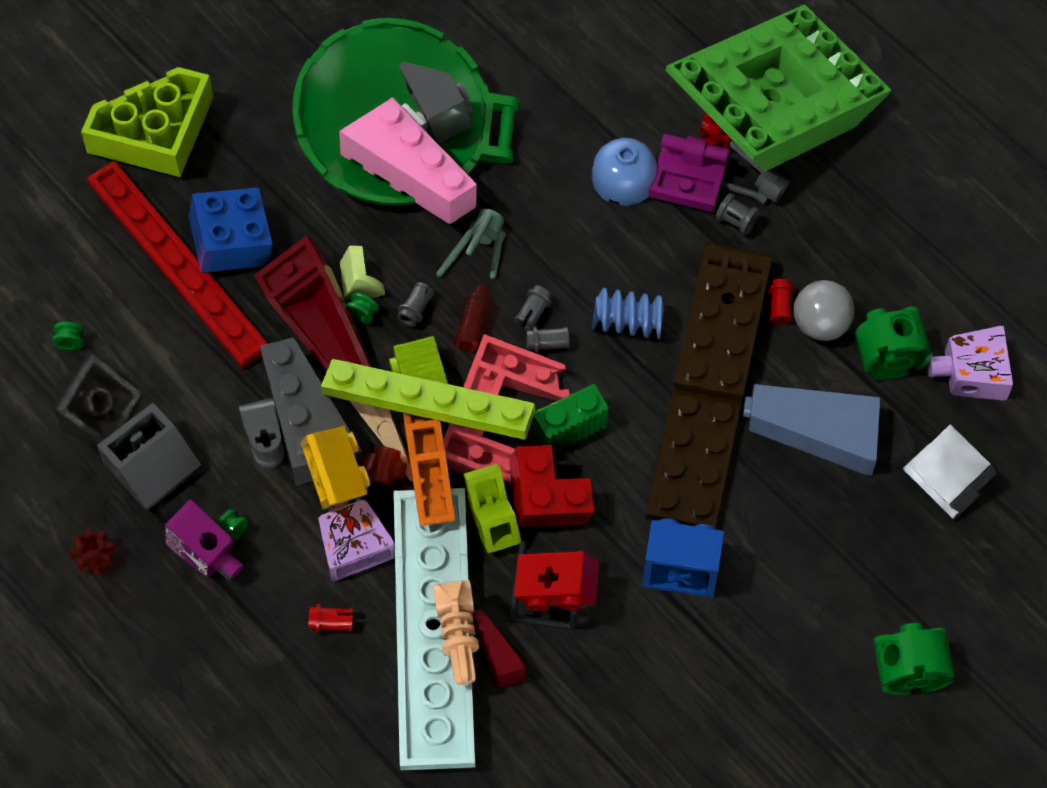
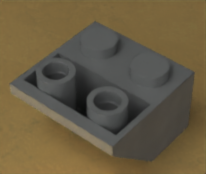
[97,403,202,511]

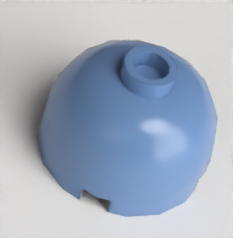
[591,137,657,206]

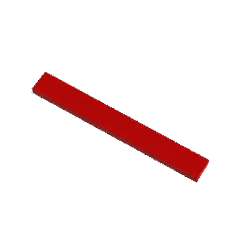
[87,161,268,370]

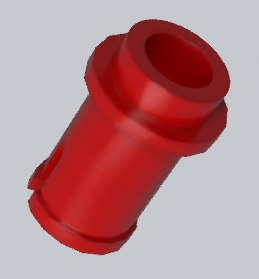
[768,279,795,325]
[308,604,353,633]

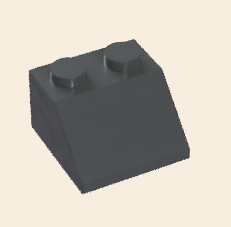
[399,62,473,144]

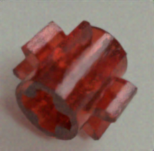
[362,446,408,487]
[69,527,116,575]

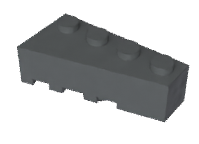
[260,337,364,485]

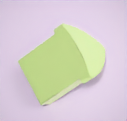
[340,246,385,300]

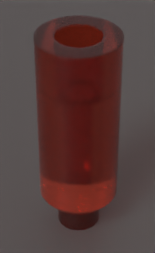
[453,285,491,353]

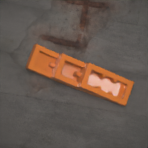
[403,413,455,526]

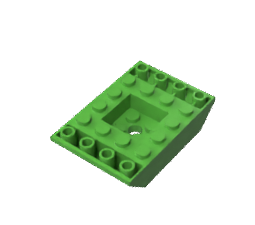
[665,4,891,171]

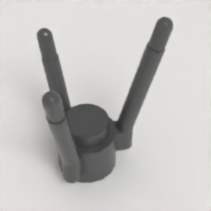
[721,141,790,205]

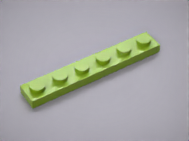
[321,359,535,440]

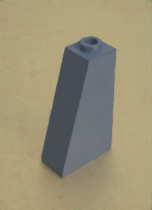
[743,384,880,475]

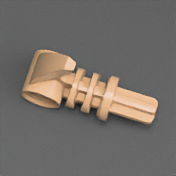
[433,580,479,686]

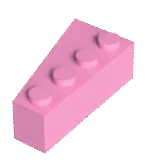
[339,97,477,224]

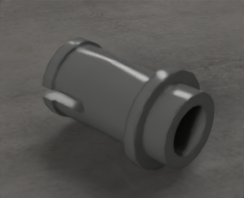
[397,282,435,327]
[514,285,552,330]
[526,326,569,354]

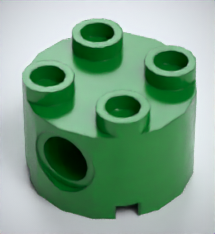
[855,307,933,380]
[873,623,954,696]

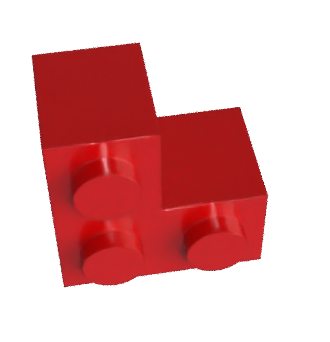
[509,445,594,527]

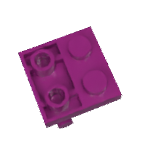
[649,134,730,212]

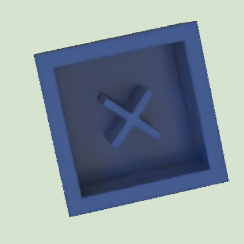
[188,188,273,273]
[642,519,724,598]

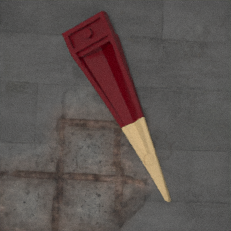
[254,236,413,481]

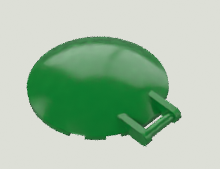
[292,18,520,206]

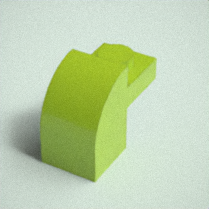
[463,464,521,554]

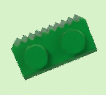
[532,384,609,453]

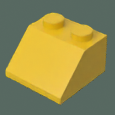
[300,426,370,510]

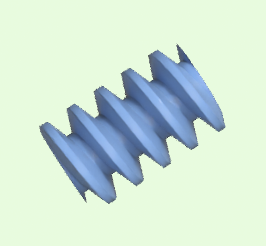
[592,288,664,339]

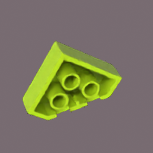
[81,67,214,177]

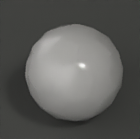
[794,280,855,341]

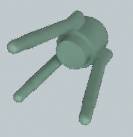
[436,209,506,279]

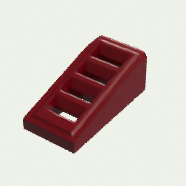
[474,609,526,688]

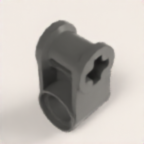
[239,397,284,468]

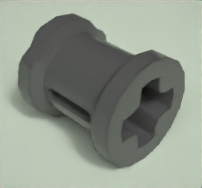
[716,193,760,235]

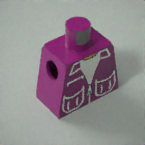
[165,499,244,581]

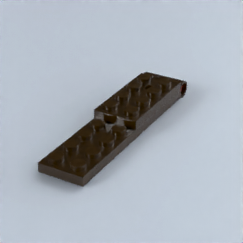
[645,243,772,528]

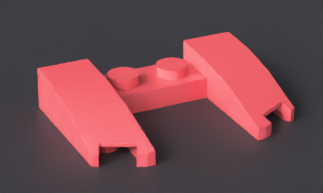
[443,334,569,487]

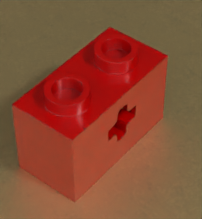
[514,551,600,611]

